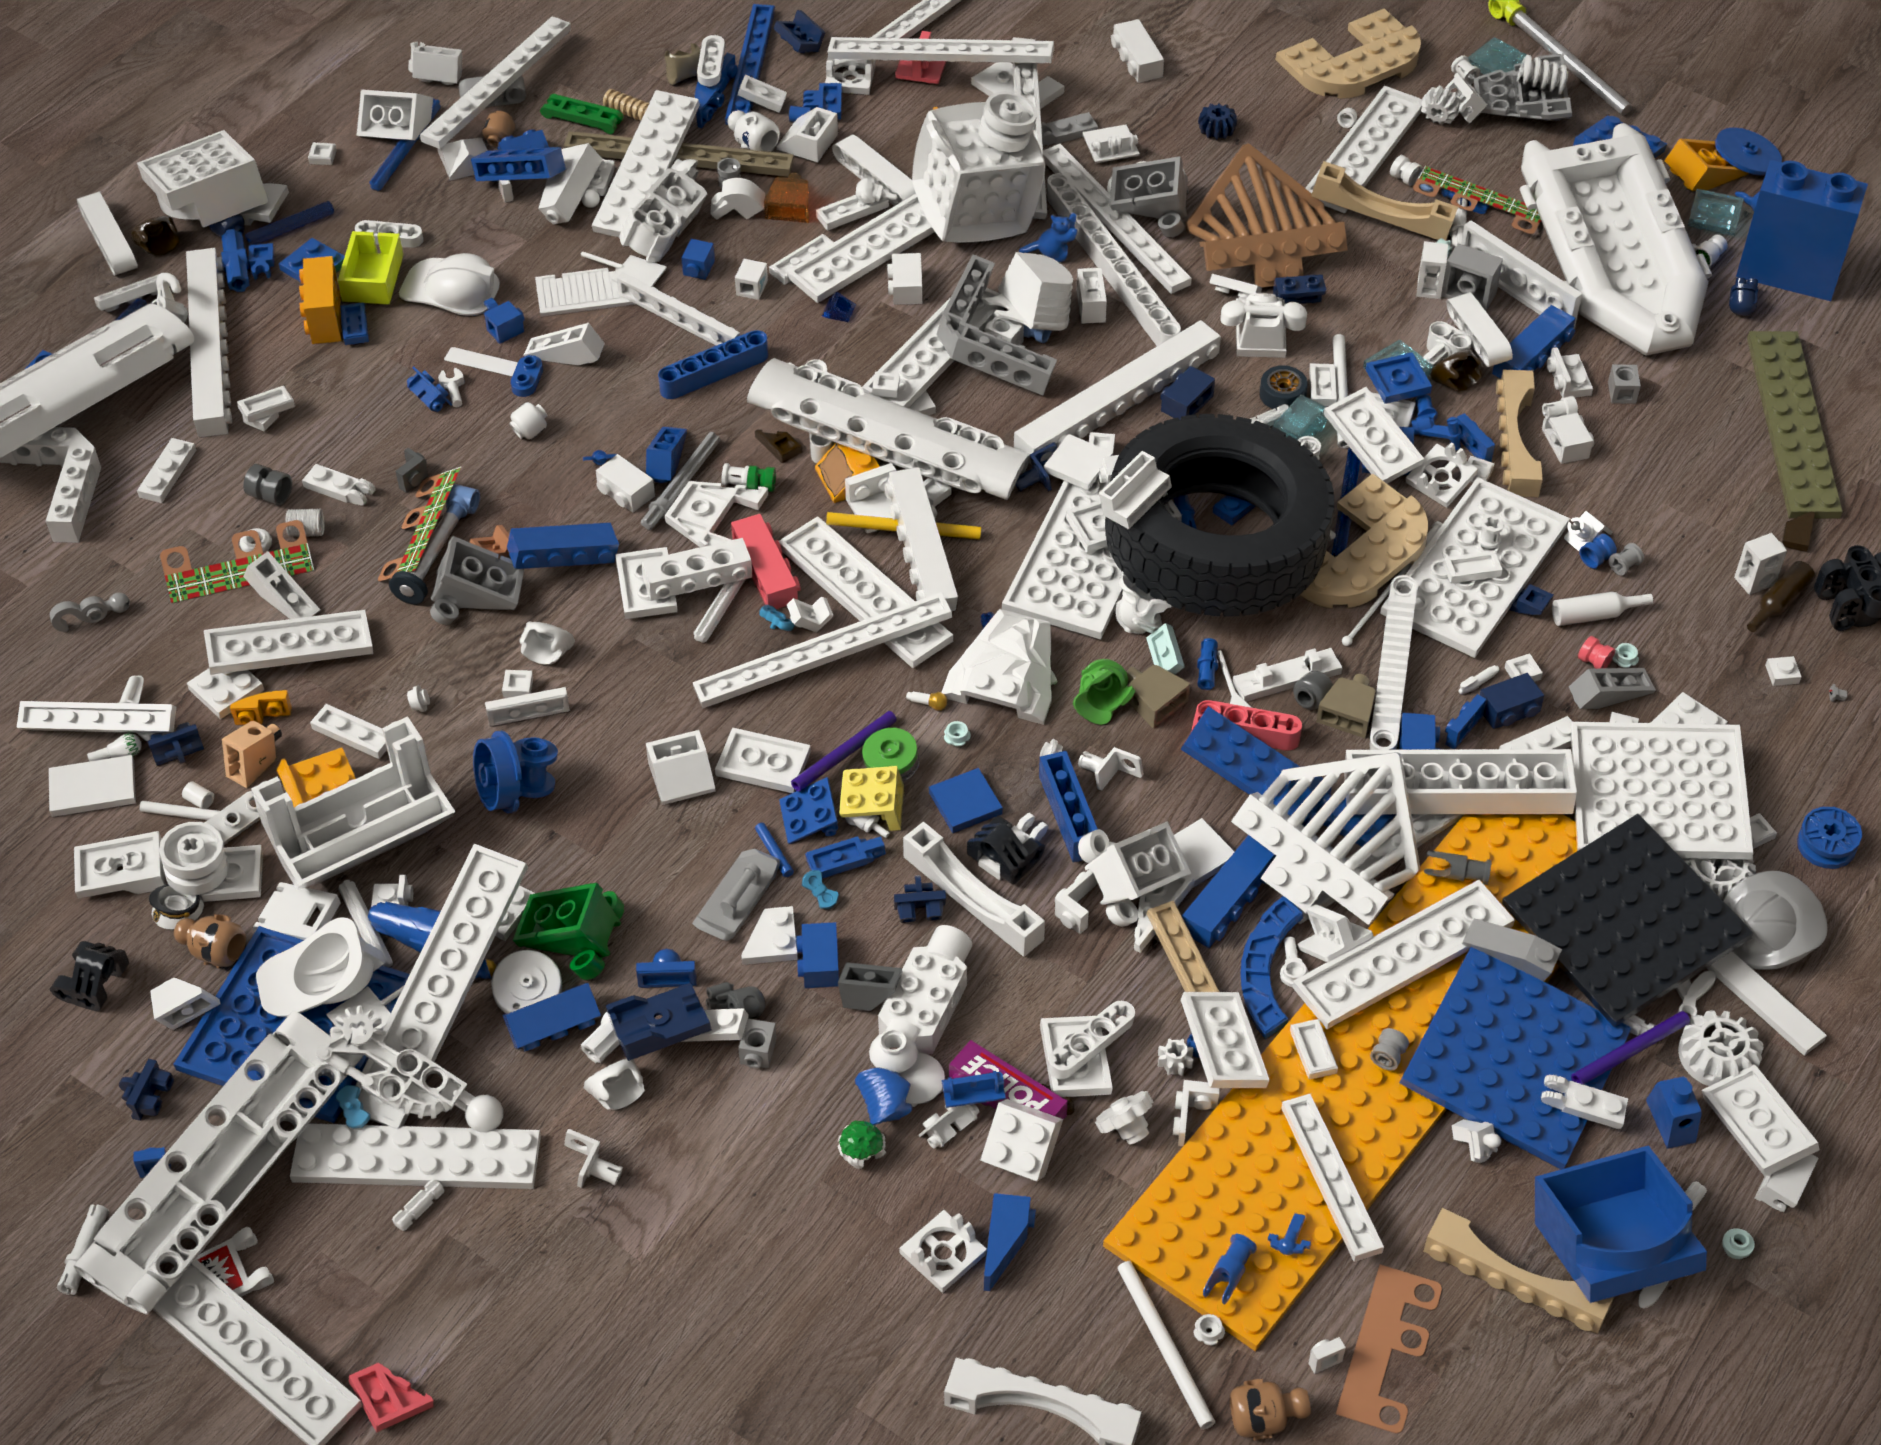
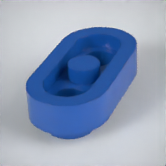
[511,355,543,397]

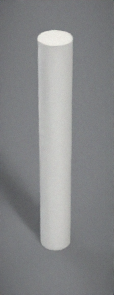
[140,801,220,820]

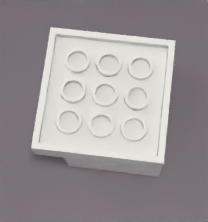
[137,130,269,227]

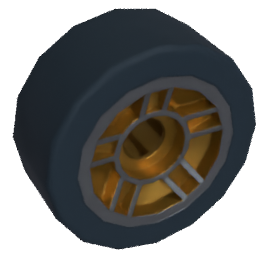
[1259,365,1308,411]

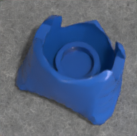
[855,1067,912,1125]

